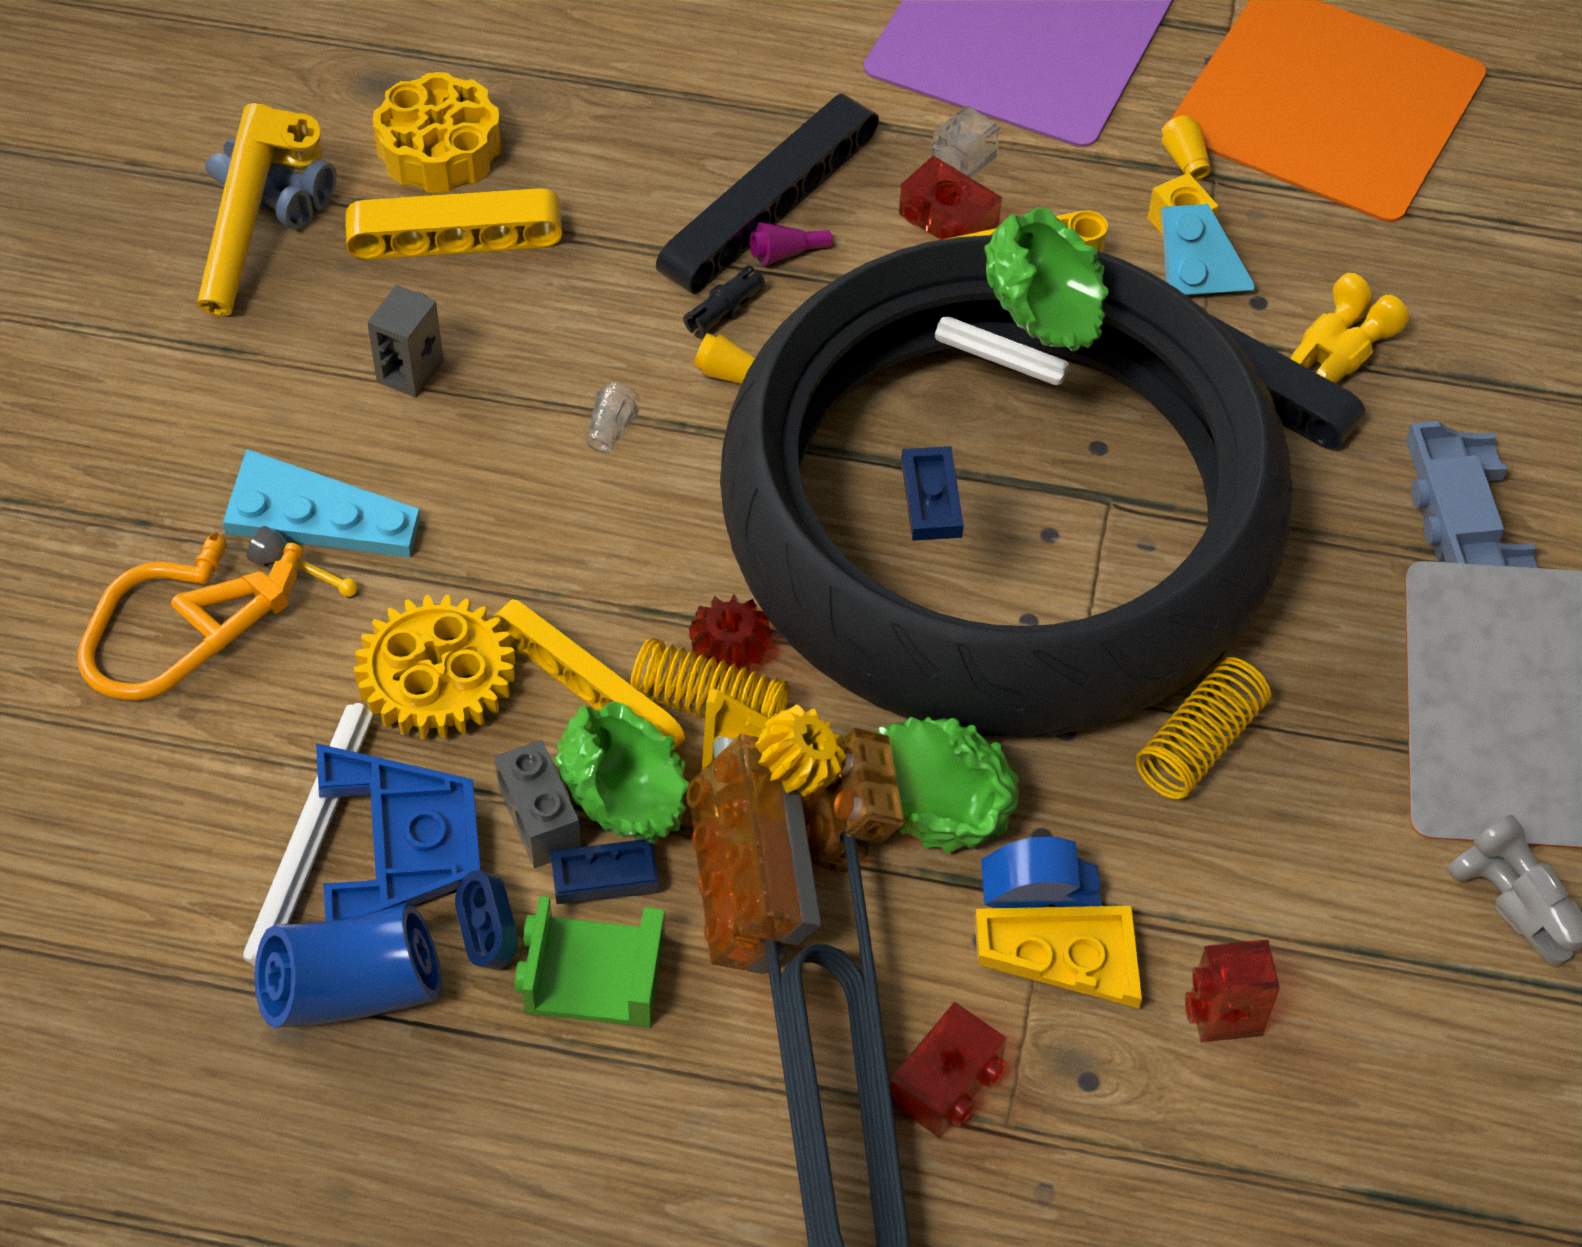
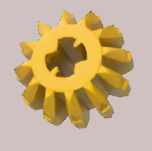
[755,704,846,797]

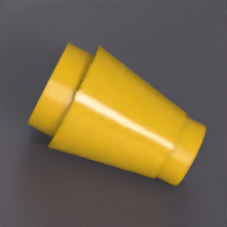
[1161,115,1211,181]
[693,333,756,384]

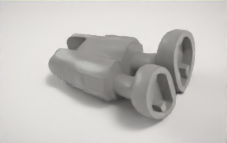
[1446,815,1582,967]

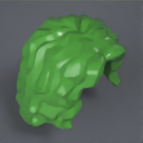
[984,207,1109,351]
[555,702,689,843]
[874,717,1019,853]

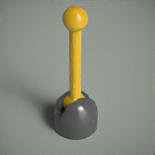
[247,526,358,597]

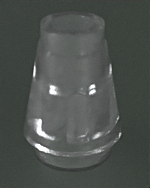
[585,382,639,453]

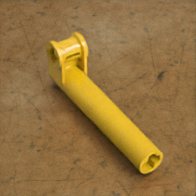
[196,103,322,316]

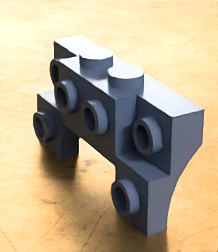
[1406,421,1538,568]

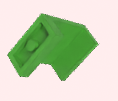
[515,896,665,1028]

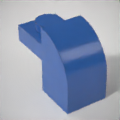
[981,837,1102,908]

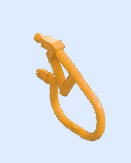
[77,532,304,700]

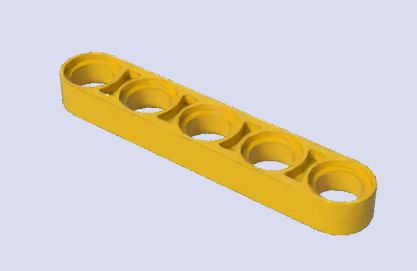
[492,599,685,749]

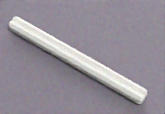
[243,703,374,967]

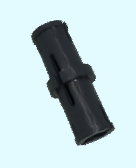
[683,265,765,338]

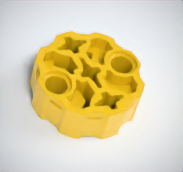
[373,72,502,193]

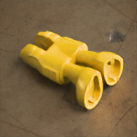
[1290,273,1410,384]

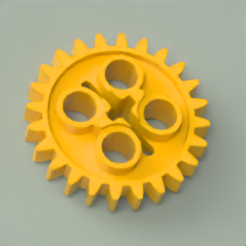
[354,594,516,739]

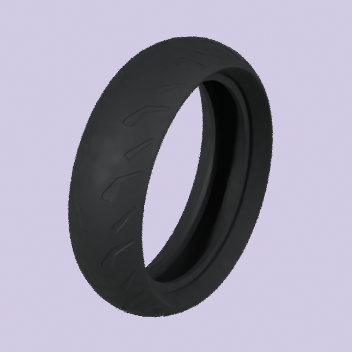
[720,235,1293,737]

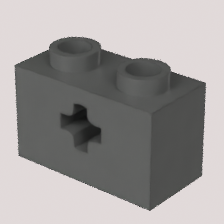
[367,285,444,398]

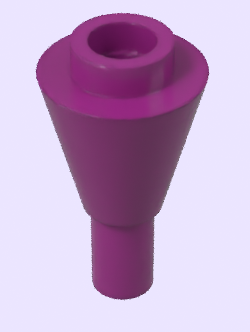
[750,222,832,266]

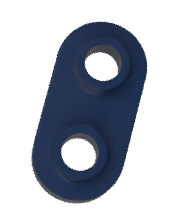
[455,870,518,970]

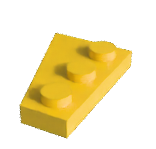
[974,906,1142,1009]

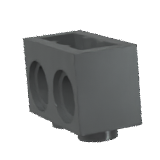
[494,740,581,868]

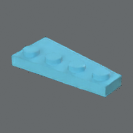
[223,449,421,558]

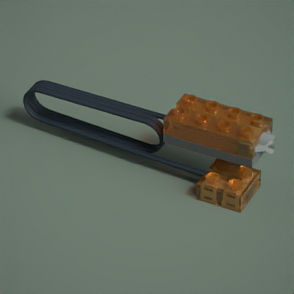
[687,728,910,1247]

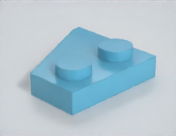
[1161,204,1254,296]

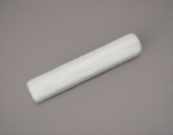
[935,317,1069,385]

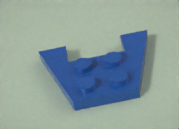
[316,743,480,921]

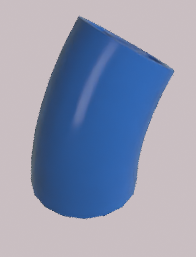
[254,903,442,1028]

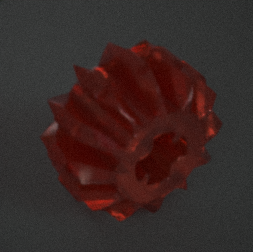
[689,593,772,673]

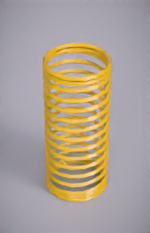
[630,637,790,719]
[1135,657,1271,799]

